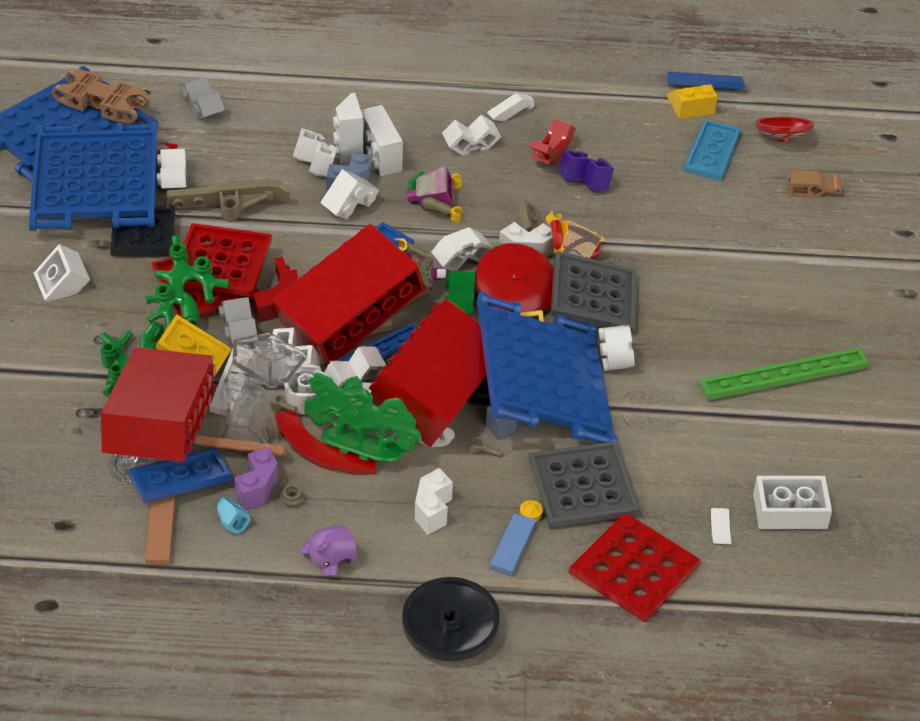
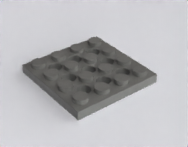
[551,251,636,334]
[528,441,640,528]

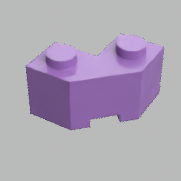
[234,447,278,510]

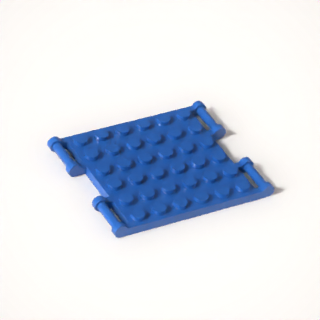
[0,66,158,182]
[29,122,158,231]
[477,292,618,443]

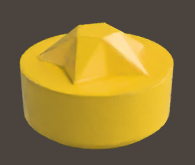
[519,500,543,522]

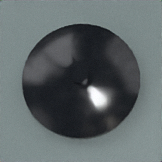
[402,577,500,662]

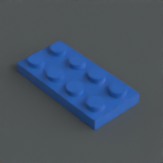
[128,448,231,503]

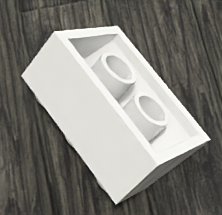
[333,93,363,166]

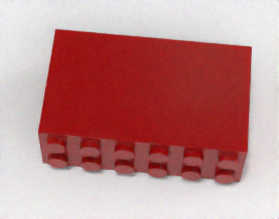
[272,223,426,367]
[368,298,487,448]
[101,347,216,462]

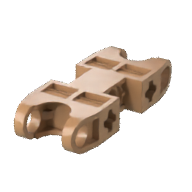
[52,69,151,124]

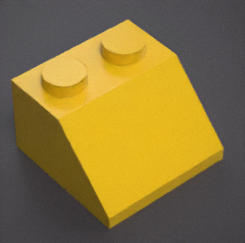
[667,84,718,120]

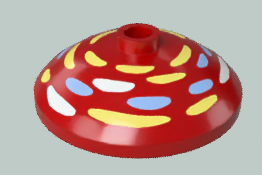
[755,117,814,142]

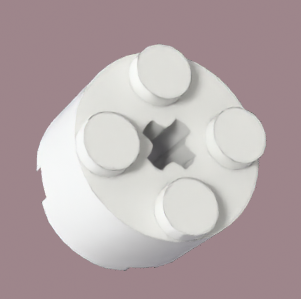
[598,325,635,371]
[284,364,328,414]

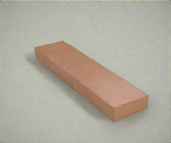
[194,435,287,458]
[145,495,176,565]

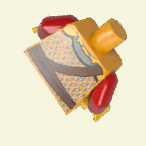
[546,211,604,259]

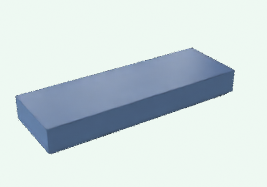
[490,513,536,576]

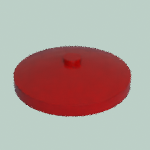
[475,243,554,313]

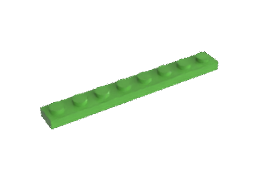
[699,347,869,401]

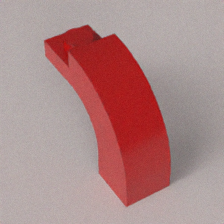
[529,119,576,165]
[253,257,298,322]

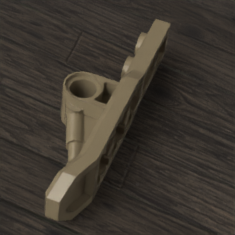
[167,179,290,222]

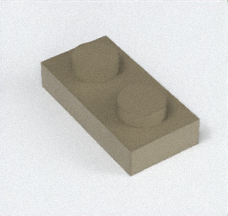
[518,199,541,232]

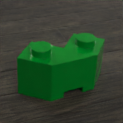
[444,271,475,314]

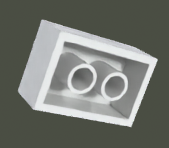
[361,105,403,176]
[753,476,832,529]

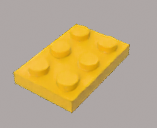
[155,314,232,375]

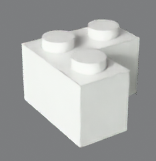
[320,169,380,219]

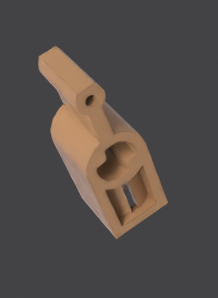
[787,170,842,197]

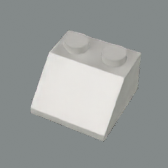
[34,244,90,302]

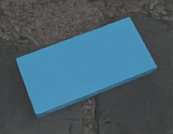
[683,120,741,181]

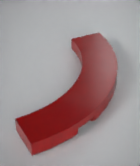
[274,411,376,475]

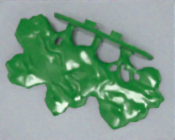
[304,372,422,462]

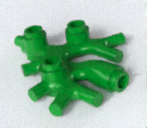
[145,235,229,328]
[100,322,164,397]

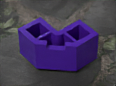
[558,150,614,192]

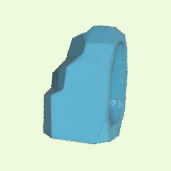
[217,496,251,534]

